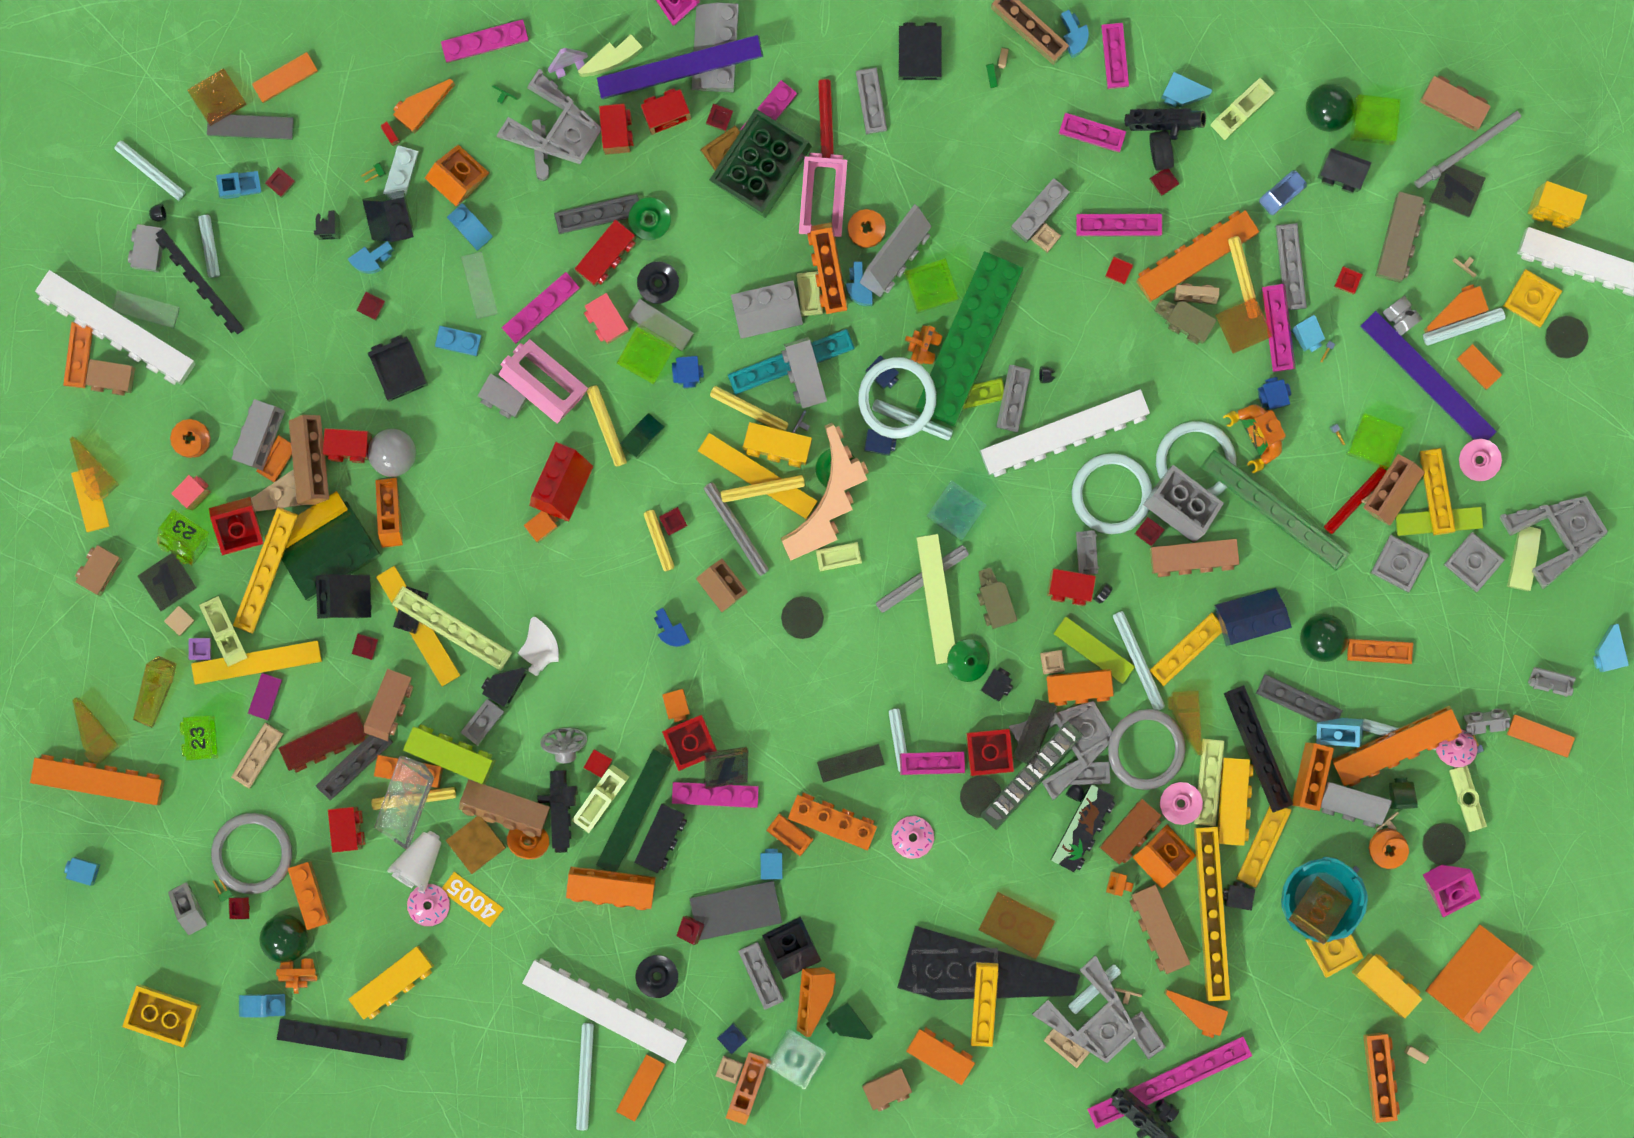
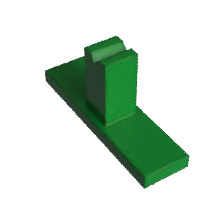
[986,63,998,88]
[492,85,518,104]

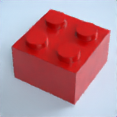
[641,88,691,135]
[599,104,634,155]
[323,429,372,463]
[209,497,264,556]
[1047,569,1096,606]
[662,715,719,771]
[966,729,1014,776]
[328,806,366,853]

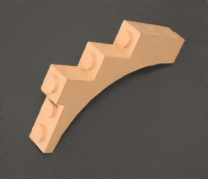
[780,423,869,561]

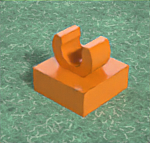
[1106,871,1133,896]

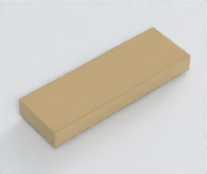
[231,723,284,789]

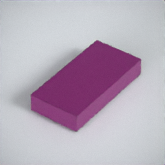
[248,673,283,720]

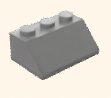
[731,281,803,339]
[1143,465,1224,543]
[1321,782,1392,828]

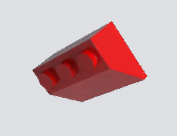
[529,442,593,522]

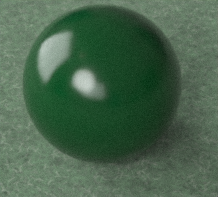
[1306,84,1354,132]
[1300,614,1348,662]
[259,915,308,963]

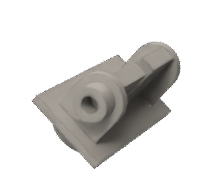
[1076,530,1099,574]
[1528,667,1576,697]
[1463,709,1510,735]

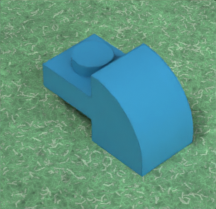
[1060,10,1089,58]
[216,171,261,199]
[447,203,493,251]
[348,241,394,274]
[846,262,872,306]
[239,994,285,1017]

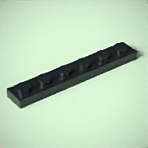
[156,228,245,335]
[1223,685,1293,813]
[277,1018,408,1061]

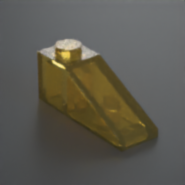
[70,436,120,502]
[133,656,177,728]
[1167,691,1202,755]
[72,697,120,763]

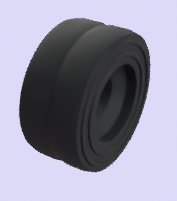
[1149,130,1174,171]

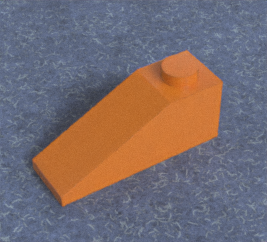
[393,79,455,134]
[1424,285,1489,333]
[375,478,403,548]
[796,967,836,1037]
[1164,989,1228,1038]
[725,1052,769,1125]

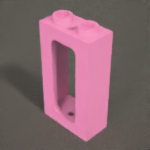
[799,153,847,237]
[499,339,588,424]

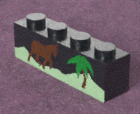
[1050,784,1116,872]

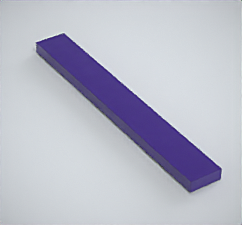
[597,35,764,99]
[1360,311,1497,440]

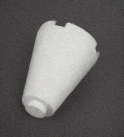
[387,831,441,893]

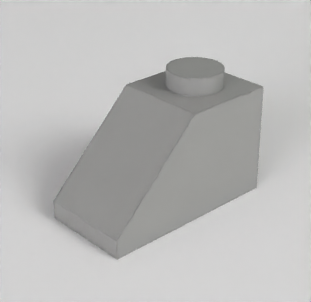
[168,882,207,935]

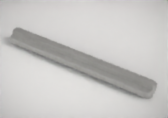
[704,482,769,576]
[876,545,969,612]

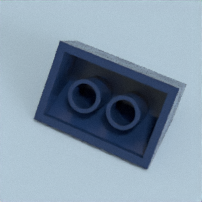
[1214,588,1292,646]

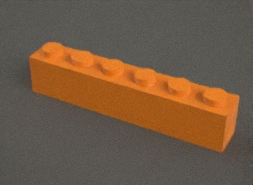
[1136,210,1259,302]
[1332,705,1462,787]
[30,754,165,805]

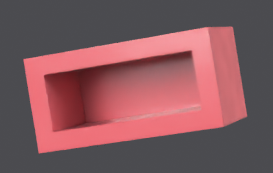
[584,293,629,344]
[171,475,211,511]

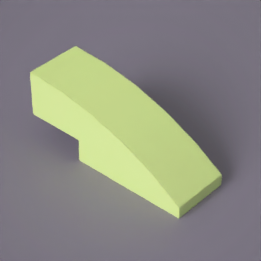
[578,35,643,77]
[1211,78,1275,140]
[1507,527,1541,591]
[199,596,247,667]
[572,764,629,833]

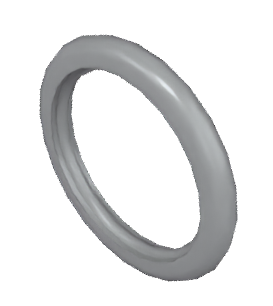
[1108,709,1185,790]
[211,813,292,894]

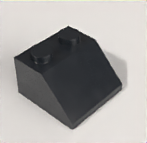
[1318,148,1372,194]
[362,190,414,242]
[481,668,529,707]
[762,917,822,980]

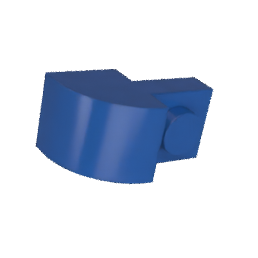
[654,608,691,647]

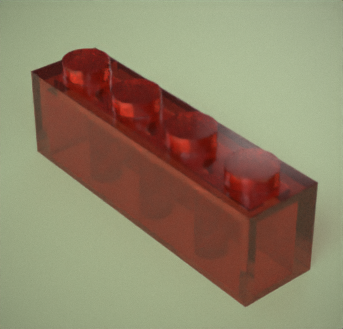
[278,712,369,773]

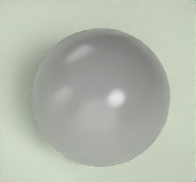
[368,429,416,477]

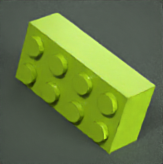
[403,724,496,784]

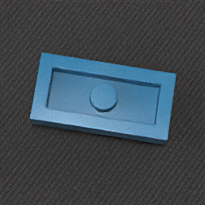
[435,326,482,356]

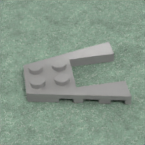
[496,69,601,164]
[1500,496,1608,589]
[1009,701,1113,800]
[1032,955,1138,1063]

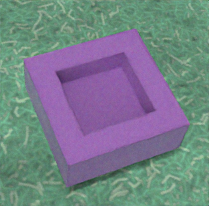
[189,638,211,660]

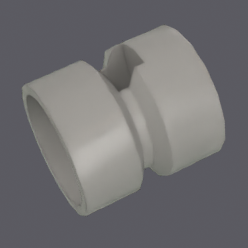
[1383,296,1423,336]

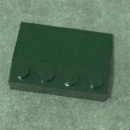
[709,109,812,218]
[282,501,381,601]

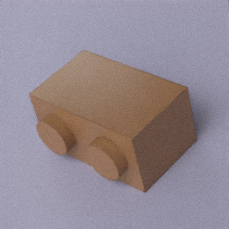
[86,359,135,396]
[75,545,122,596]
[696,559,748,612]
[862,1067,912,1111]

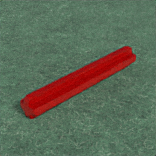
[818,79,834,158]
[1324,467,1387,534]

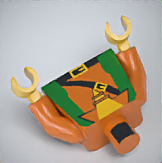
[1223,404,1286,473]

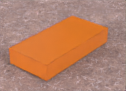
[1456,344,1502,390]
[256,435,292,482]
[766,814,813,856]

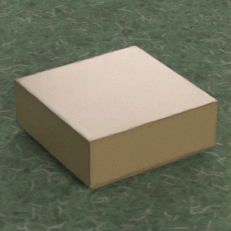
[1031,222,1061,253]
[164,606,195,636]
[1040,650,1065,675]
[1404,1045,1429,1064]
[716,1056,743,1084]

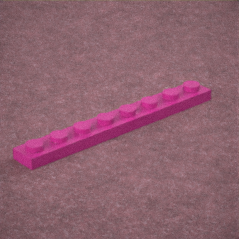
[1087,1036,1252,1129]

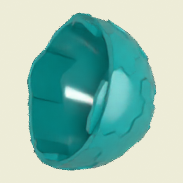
[1281,857,1368,943]

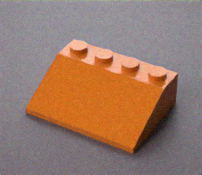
[1425,924,1533,1033]

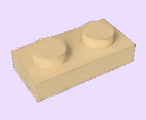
[1174,283,1219,304]
[1043,1029,1090,1068]

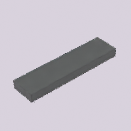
[207,114,294,140]
[554,194,639,235]
[1255,674,1343,722]
[316,735,393,800]

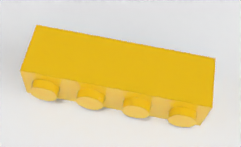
[1218,758,1253,846]
[348,946,434,1020]

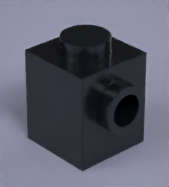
[980,667,1013,702]
[1222,881,1255,911]

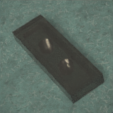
[1013,699,1057,766]
[817,744,885,783]

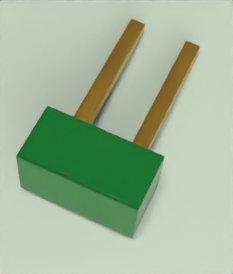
[361,163,386,183]
[213,879,233,902]

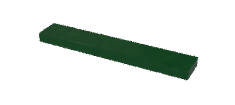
[596,749,672,872]

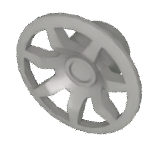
[540,728,587,763]

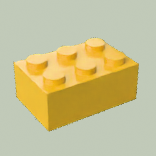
[1528,181,1588,229]
[743,422,812,468]
[1352,953,1422,1018]
[122,984,201,1048]

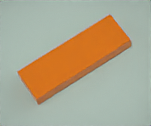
[252,52,318,103]
[63,322,93,389]
[1347,639,1413,664]
[1506,714,1575,758]
[616,1054,665,1122]

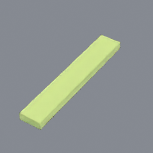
[916,534,955,664]
[391,586,512,671]

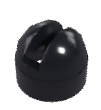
[149,204,167,222]
[1039,366,1055,383]
[1065,785,1084,802]

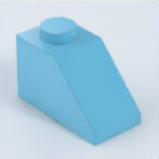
[1161,72,1212,108]
[1291,315,1325,352]
[1593,624,1629,672]
[1316,718,1363,747]

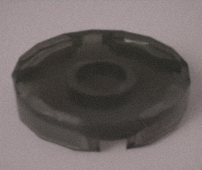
[1545,316,1589,359]
[781,596,824,639]
[960,776,1002,818]
[1422,823,1466,865]

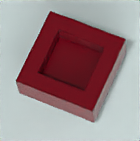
[706,104,733,132]
[265,167,295,198]
[1149,169,1179,197]
[356,292,386,321]
[659,507,688,536]
[1135,517,1165,547]
[352,634,379,660]
[229,897,250,919]
[676,916,705,945]

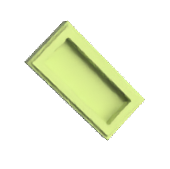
[797,271,823,317]
[816,542,862,572]

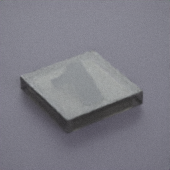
[1429,165,1486,218]
[138,552,197,612]
[704,747,748,789]

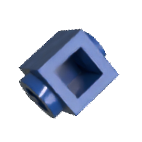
[672,356,704,388]
[1258,377,1291,410]

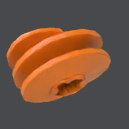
[848,209,886,248]
[170,419,211,458]
[1369,828,1409,869]

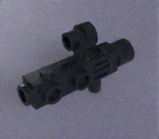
[1124,108,1206,140]
[537,770,578,853]
[1111,1088,1179,1138]

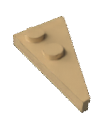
[251,469,308,512]

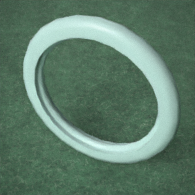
[858,357,936,438]
[1156,421,1237,497]
[1072,453,1152,534]

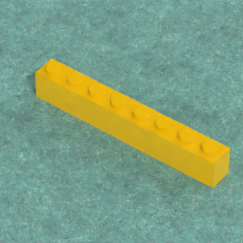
[1194,827,1230,1001]

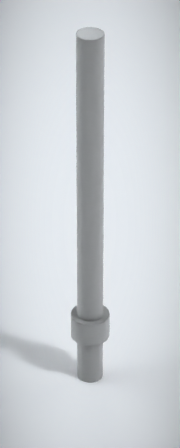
[1414,111,1521,188]

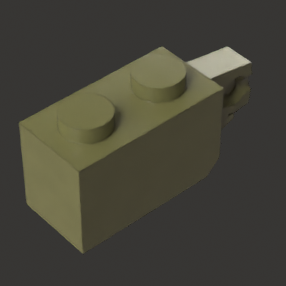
[1154,299,1217,345]
[977,568,1017,629]

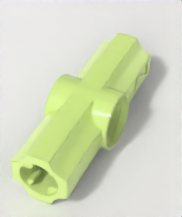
[1449,766,1487,832]

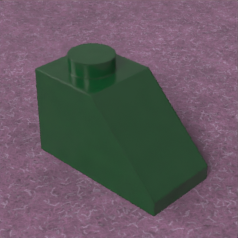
[620,413,665,459]
[1389,778,1418,809]
[826,1002,873,1040]

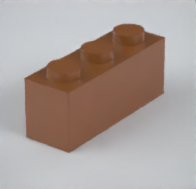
[1099,799,1161,865]

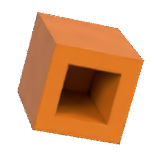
[524,511,558,543]
[662,689,690,723]

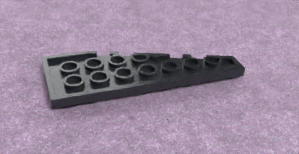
[897,926,1080,1001]

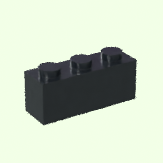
[634,804,687,873]

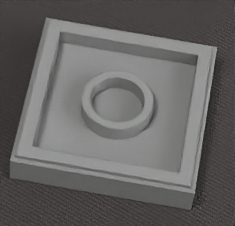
[1444,532,1505,592]
[1370,535,1429,593]

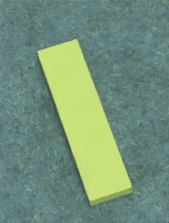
[1194,739,1224,826]

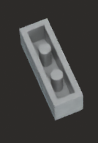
[1011,178,1070,243]
[781,337,827,408]
[232,399,285,471]

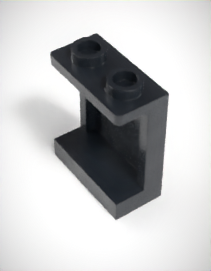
[898,22,942,80]
[368,335,428,402]
[316,574,372,619]

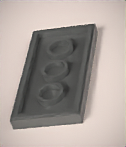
[689,881,782,940]

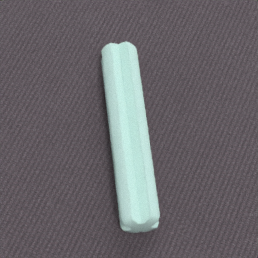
[198,215,220,278]
[889,709,907,772]
[1068,965,1121,1014]

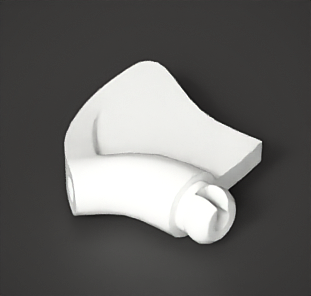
[518,617,559,676]

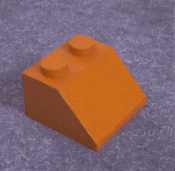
[425,145,489,206]
[1132,824,1196,889]

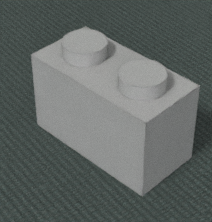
[128,224,163,273]
[478,374,527,419]

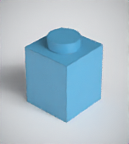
[760,849,783,879]
[64,857,100,886]

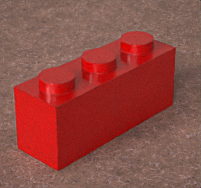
[575,219,636,287]

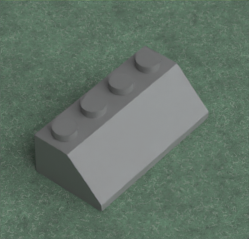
[691,3,739,93]
[860,204,932,297]

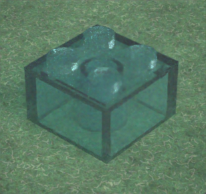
[926,480,986,541]
[766,1029,827,1090]

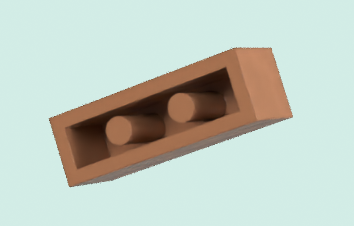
[1419,76,1491,132]
[1363,454,1425,526]
[364,669,414,741]

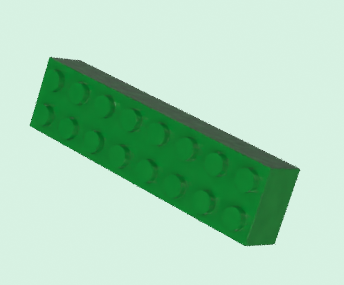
[916,251,1024,427]

